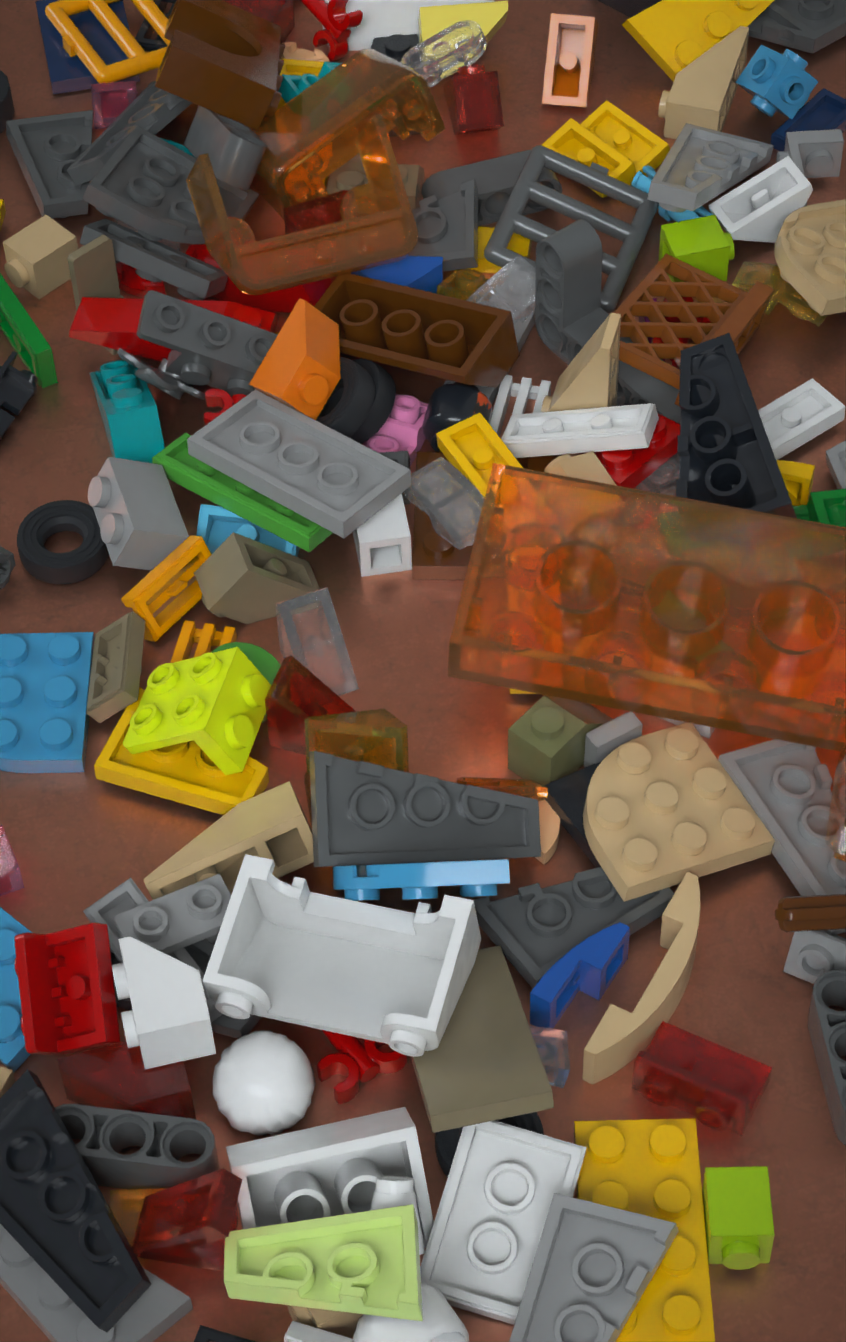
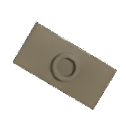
[86,611,145,723]

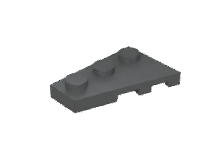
[335,179,478,277]

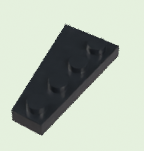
[0,1069,151,1333]

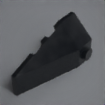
[676,333,801,546]

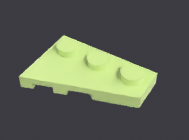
[224,1204,423,1321]

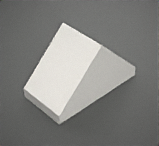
[708,156,813,243]

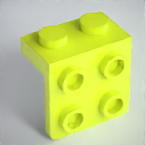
[123,647,275,775]

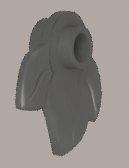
[117,348,205,400]

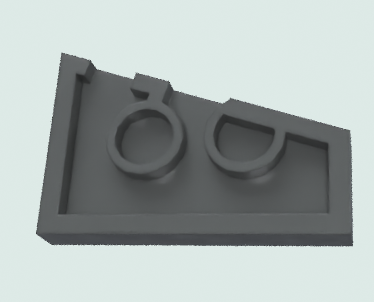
[6,110,93,219]
[474,867,674,989]

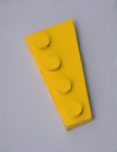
[621,0,774,82]

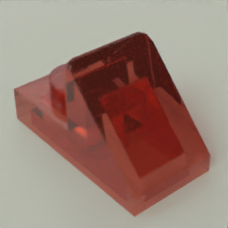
[132,1168,242,1271]

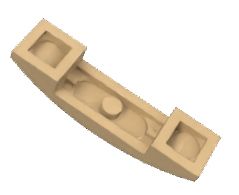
[582,872,701,1084]

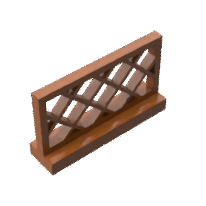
[613,254,775,407]

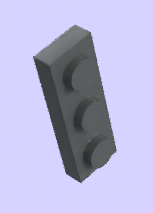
[80,218,229,300]

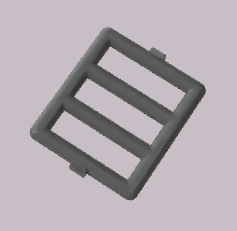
[484,145,659,313]

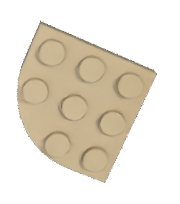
[774,199,846,316]
[583,721,775,902]

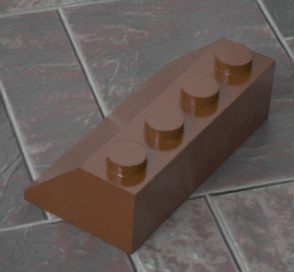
[314,271,520,388]

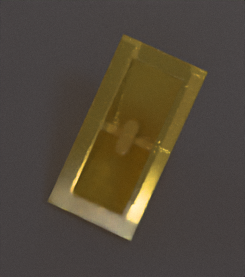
[304,709,409,773]

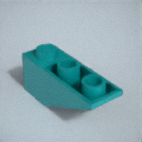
[90,360,165,463]

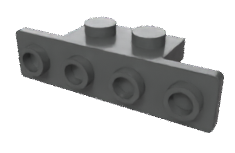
[137,290,278,397]

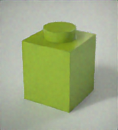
[659,215,735,282]
[702,1166,775,1270]

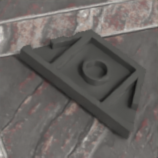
[748,0,846,54]

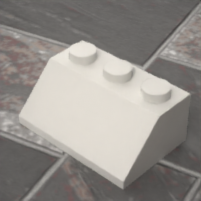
[226,1107,434,1248]

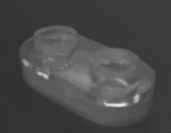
[400,20,487,88]

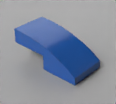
[530,922,630,1034]

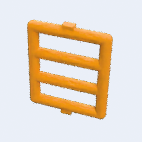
[45,0,170,85]

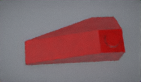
[69,297,280,362]

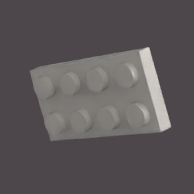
[187,389,411,538]

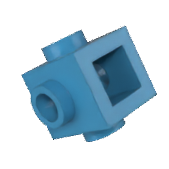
[735,44,818,119]

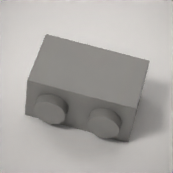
[88,457,189,571]

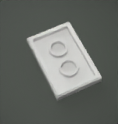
[420,1120,587,1325]

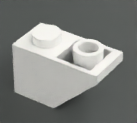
[111,936,216,1069]

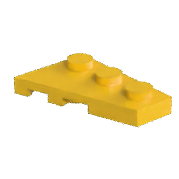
[94,687,269,815]

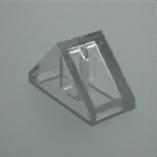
[275,587,359,706]

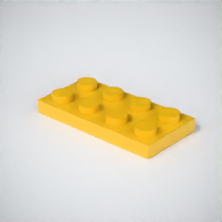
[574,1118,715,1342]

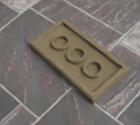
[410,945,554,1133]

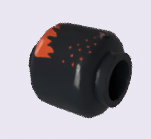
[423,382,492,452]

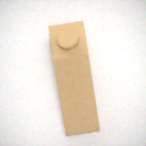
[658,26,749,139]
[541,313,621,412]
[144,781,314,900]

